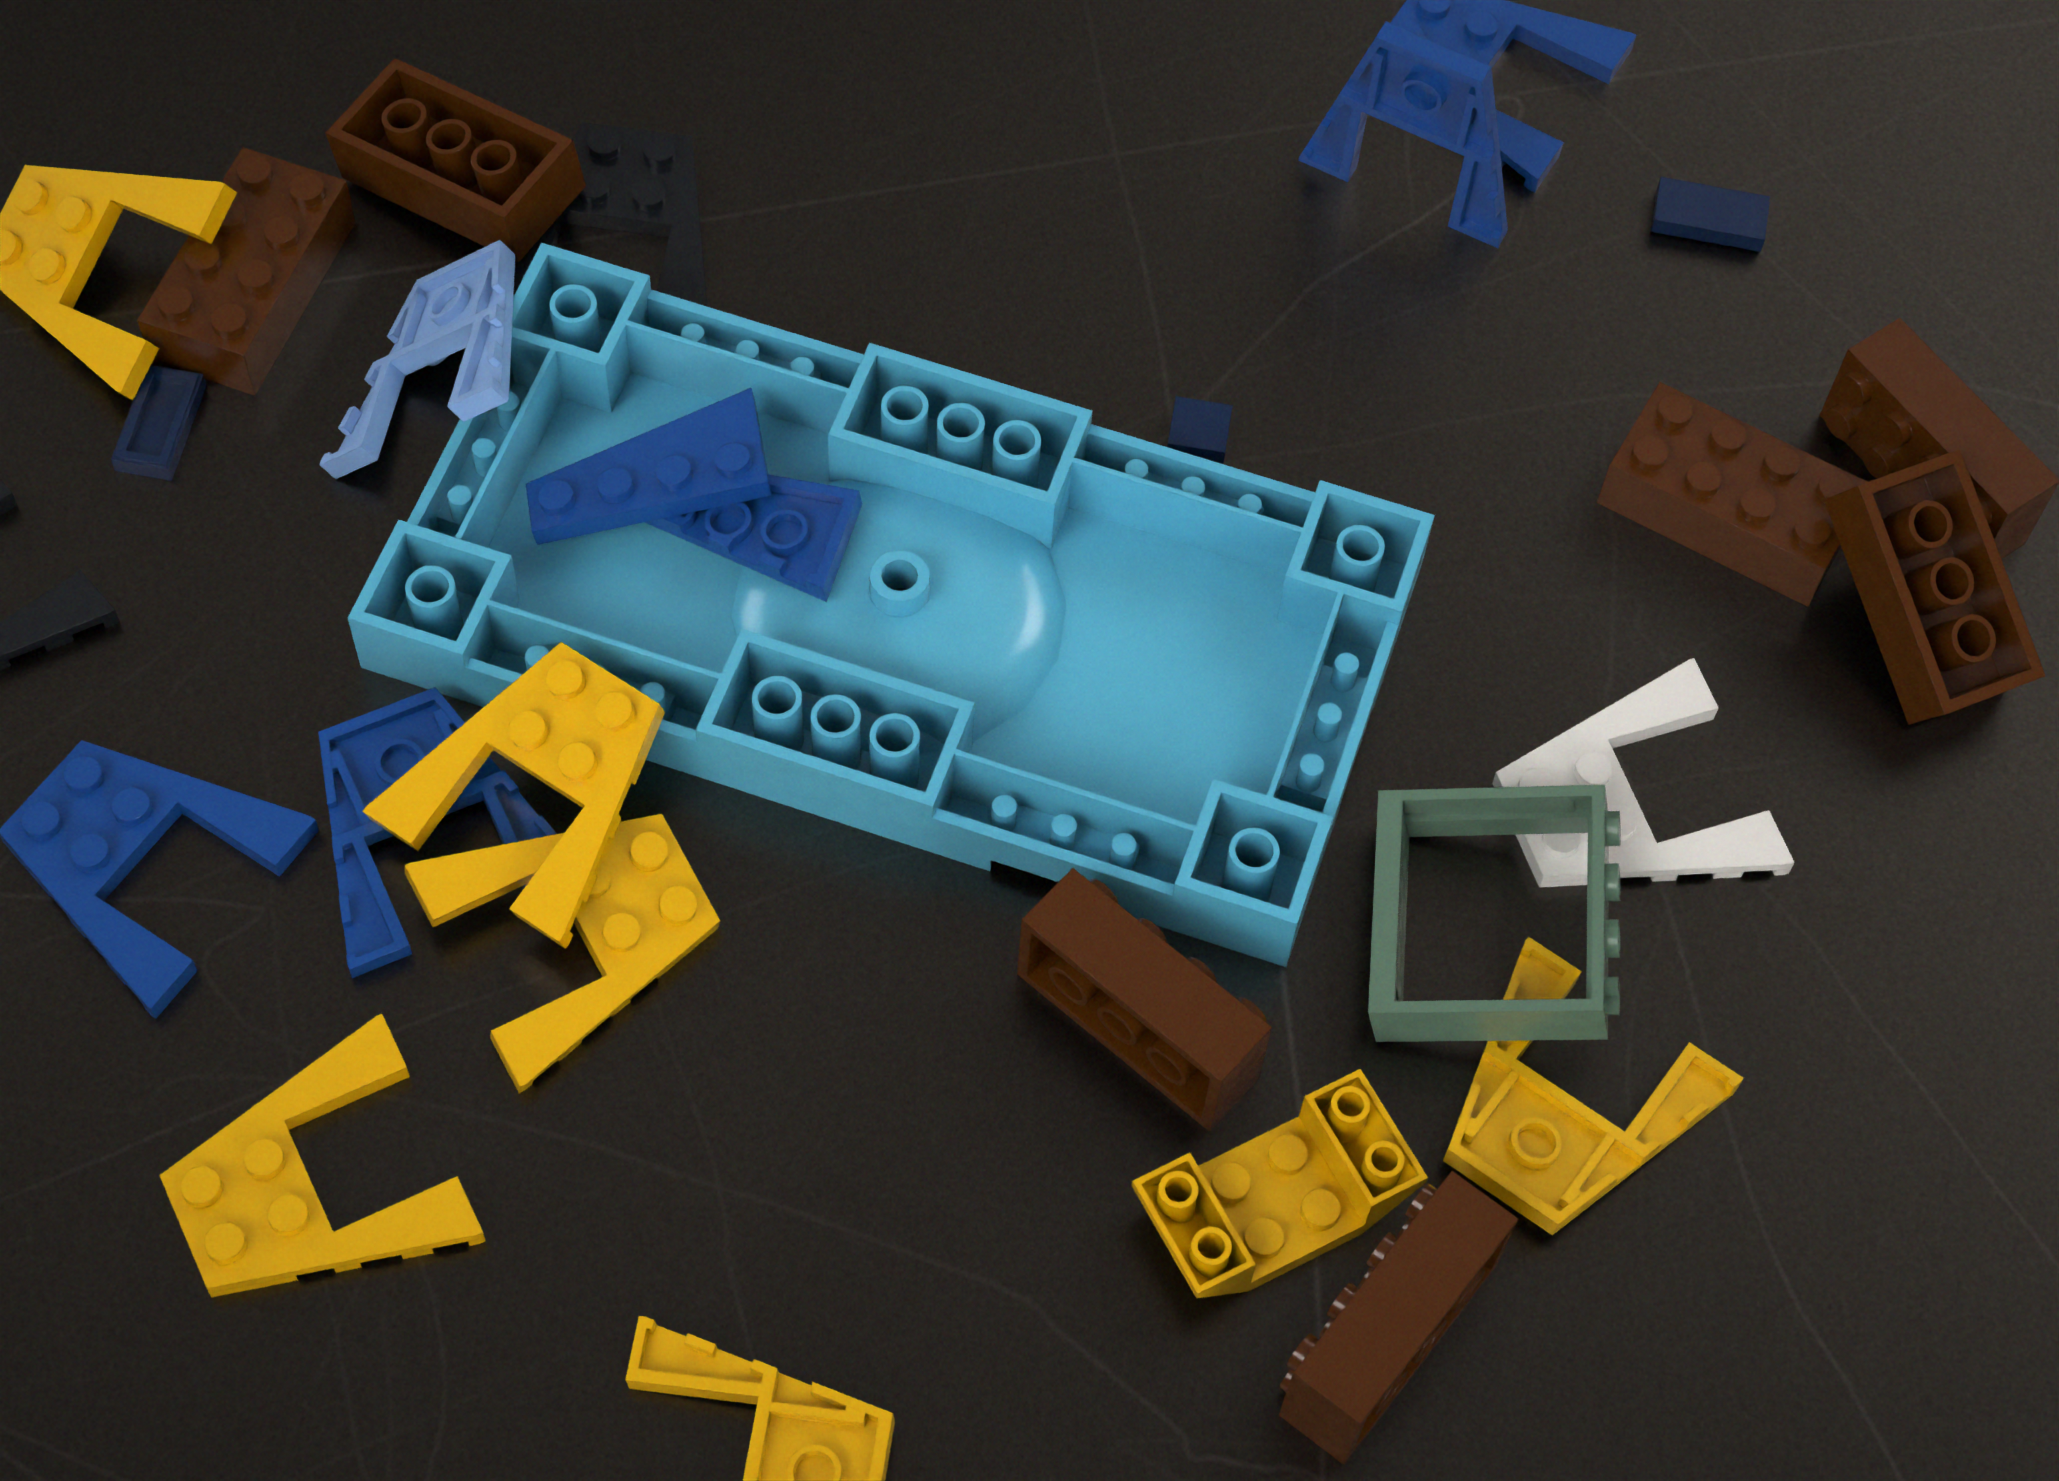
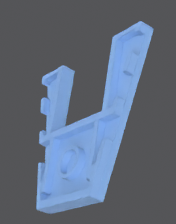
[319,240,515,479]

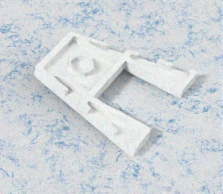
[1492,658,1795,887]

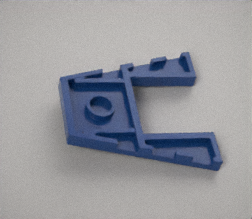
[1390,0,1637,193]
[1298,21,1508,248]
[318,687,557,978]
[0,740,319,1019]

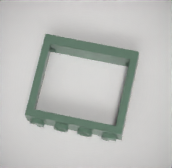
[1368,784,1621,1042]

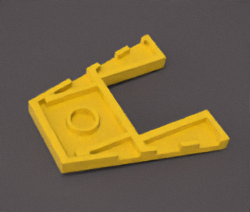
[0,165,237,400]
[362,642,665,949]
[405,814,720,1093]
[1443,937,1744,1235]
[159,1014,486,1298]
[626,1316,895,1481]

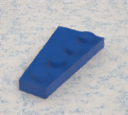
[526,388,772,545]
[645,474,862,602]

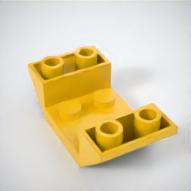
[1131,1069,1428,1298]

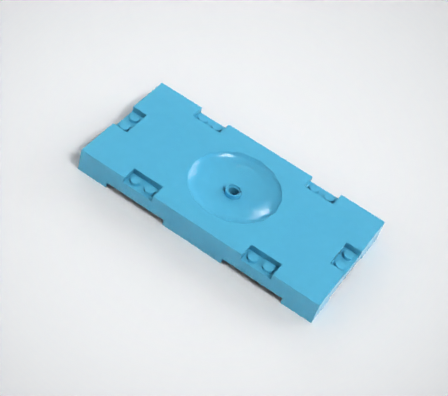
[348,243,1435,967]

